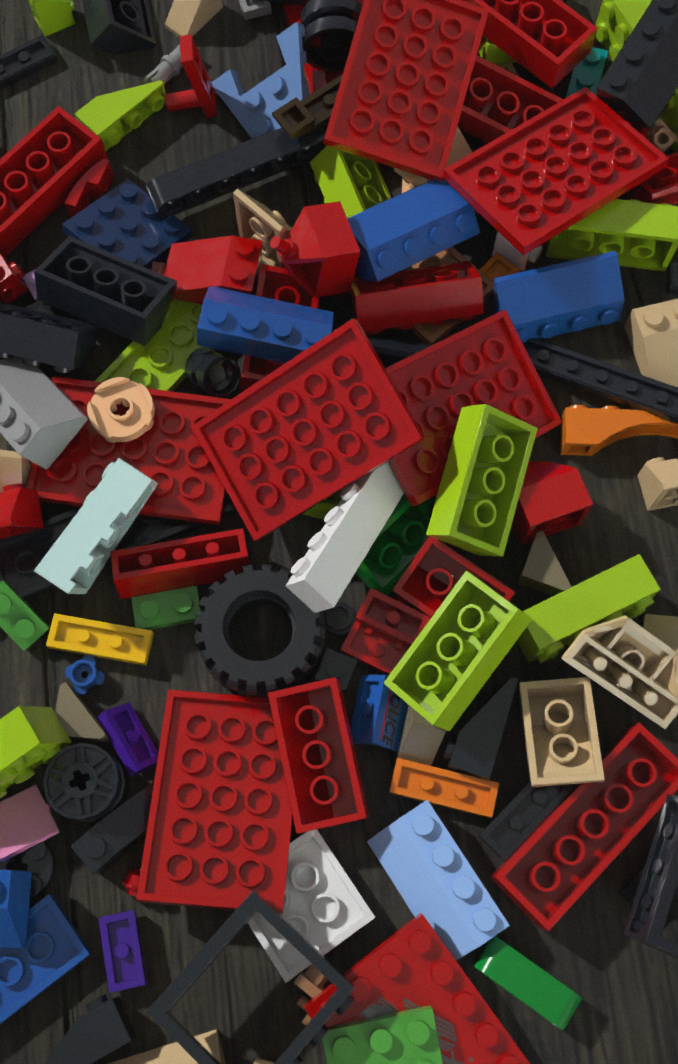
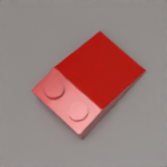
[164,235,263,305]

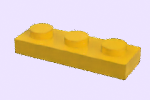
[46,613,154,666]

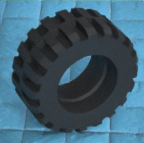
[194,564,325,698]

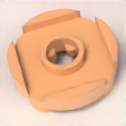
[87,377,155,443]

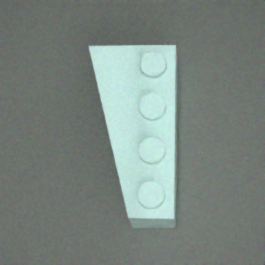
[34,458,159,594]

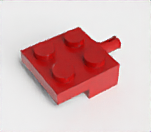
[340,588,431,676]

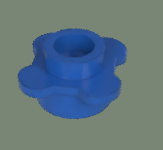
[65,655,105,695]

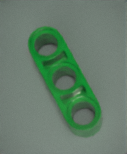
[473,936,583,1031]

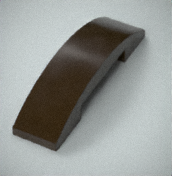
[272,74,343,139]

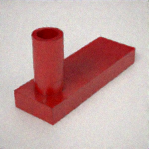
[165,34,217,118]

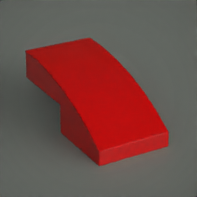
[64,158,114,218]

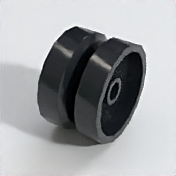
[301,0,362,72]

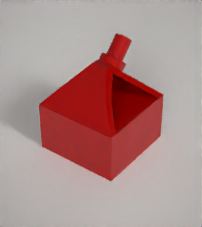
[270,201,360,298]
[512,461,593,546]

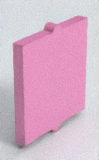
[0,785,60,863]

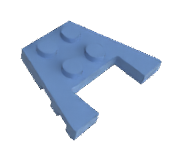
[212,22,309,139]

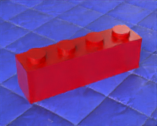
[110,528,250,599]

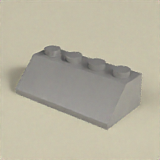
[0,356,88,470]

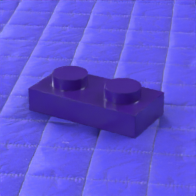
[97,702,158,777]
[98,910,148,993]

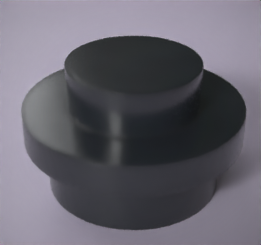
[323,602,356,635]

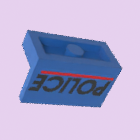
[351,675,408,752]

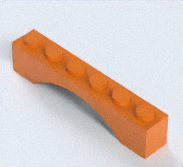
[560,405,678,456]

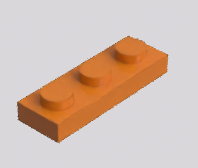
[389,758,499,819]

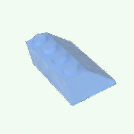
[367,800,510,960]

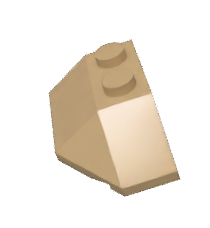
[561,615,678,729]

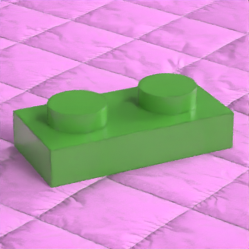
[0,579,50,651]
[131,586,201,630]

